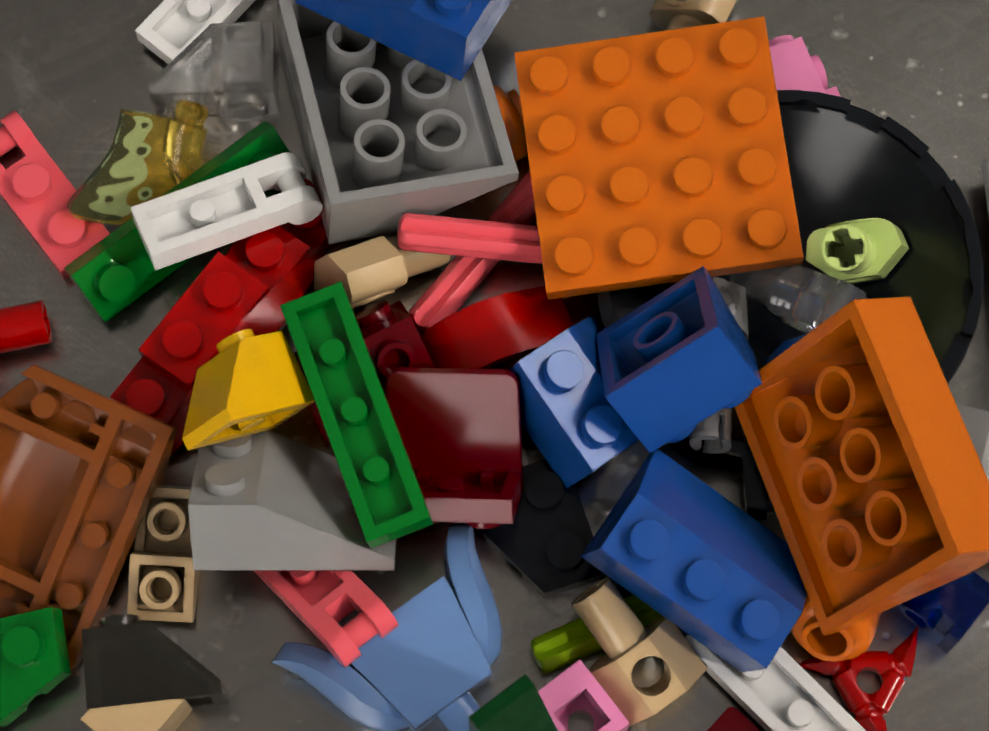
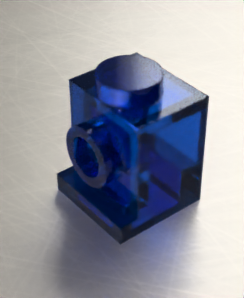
[899,571,989,653]

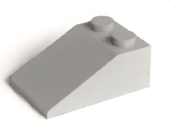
[188,430,396,571]

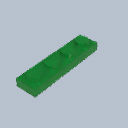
[64,120,290,322]
[280,281,434,549]

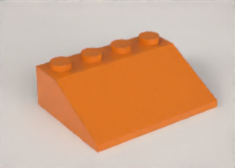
[734,297,989,635]

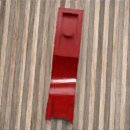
[308,286,574,448]

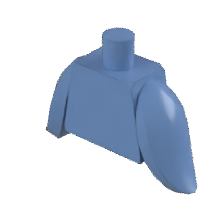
[271,523,503,731]

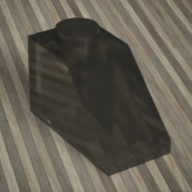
[82,614,229,710]

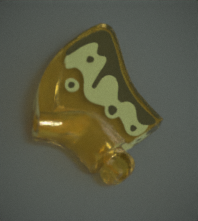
[67,99,209,225]

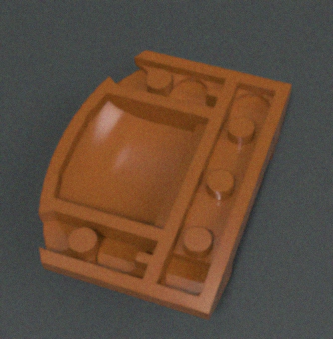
[0,365,177,670]

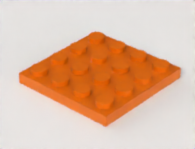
[514,16,804,300]

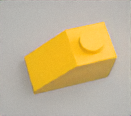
[182,329,315,450]

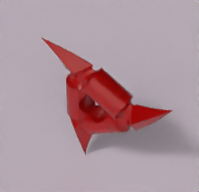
[798,626,918,731]

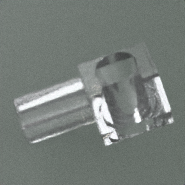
[730,264,867,333]

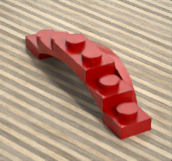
[110,178,330,456]

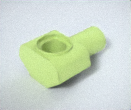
[805,218,909,284]

